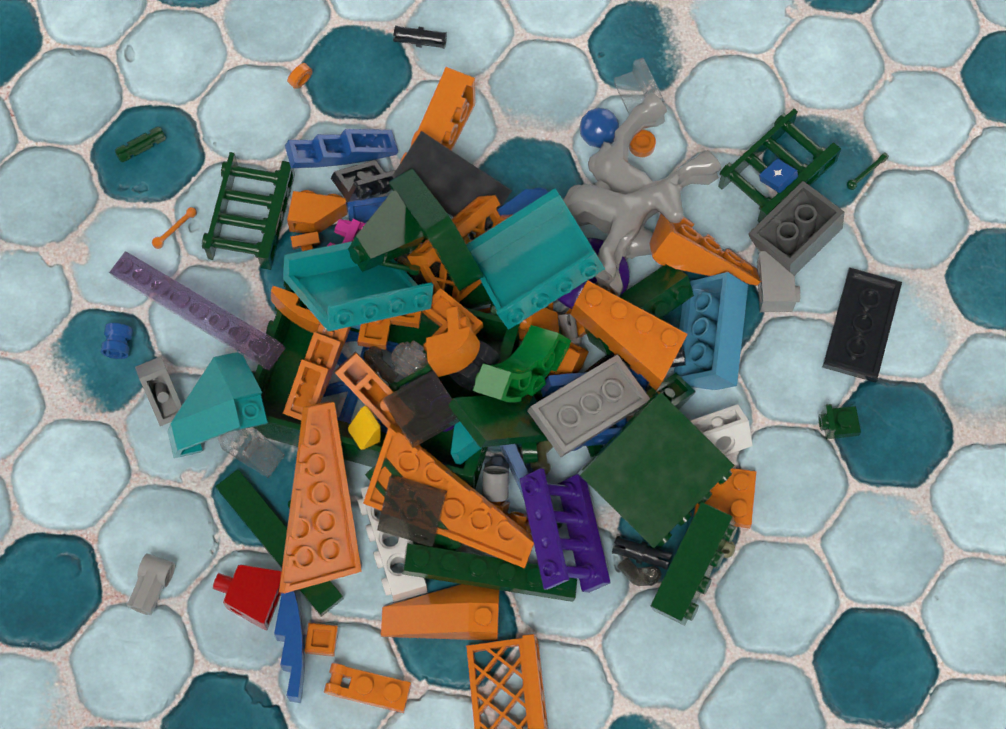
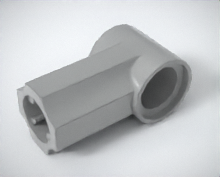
[482,457,509,502]
[127,553,175,615]

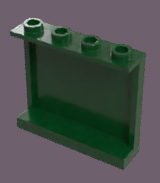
[577,392,735,548]

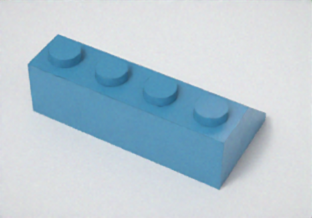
[674,272,748,390]

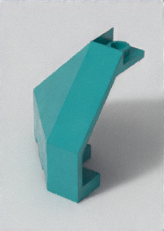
[167,351,267,458]

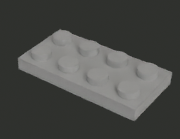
[528,354,650,457]

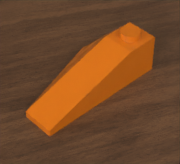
[649,214,761,286]
[381,584,499,641]

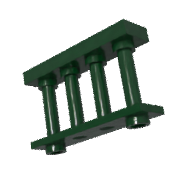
[718,108,841,223]
[202,152,295,270]

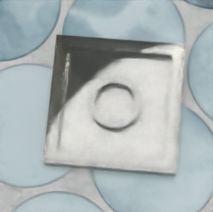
[383,370,460,448]
[377,475,447,547]

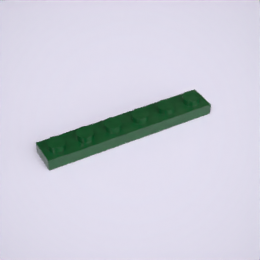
[402,543,577,602]

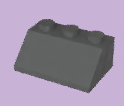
[749,181,845,276]

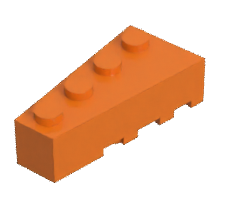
[400,67,476,163]
[570,280,688,391]

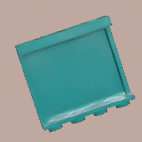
[466,188,605,329]
[283,242,433,332]

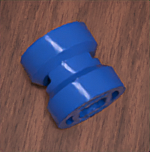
[100,323,133,359]

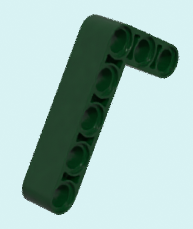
[388,168,484,292]

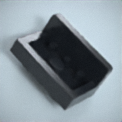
[331,160,395,202]

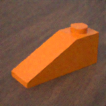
[335,351,416,430]

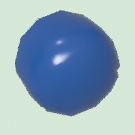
[579,108,619,148]

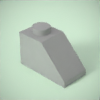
[757,251,800,312]
[135,357,182,426]

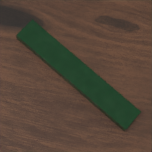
[215,469,344,617]

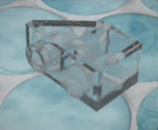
[218,427,285,478]

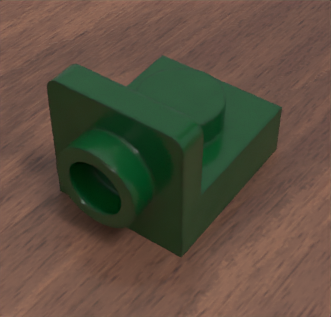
[818,404,861,439]

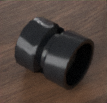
[449,340,501,393]

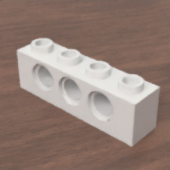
[691,404,752,455]
[357,486,427,603]

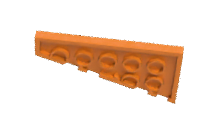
[279,402,362,593]
[363,424,534,568]

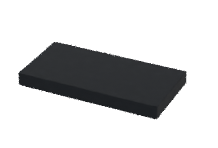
[392,131,512,231]
[822,267,902,383]

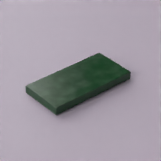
[448,394,549,448]

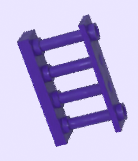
[519,468,611,593]

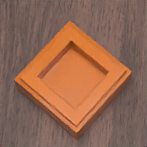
[304,623,338,657]

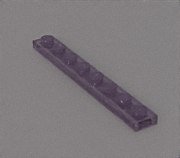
[109,251,285,371]

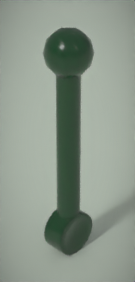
[846,152,889,190]
[379,262,420,275]
[389,362,432,393]

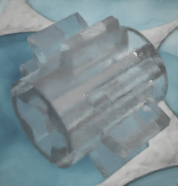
[391,341,427,377]

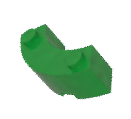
[473,325,572,402]

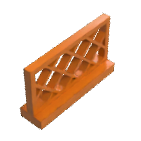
[407,195,500,303]
[466,634,548,729]

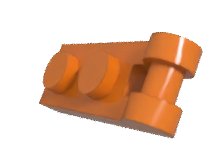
[324,663,411,713]

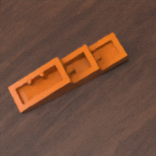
[283,323,350,420]

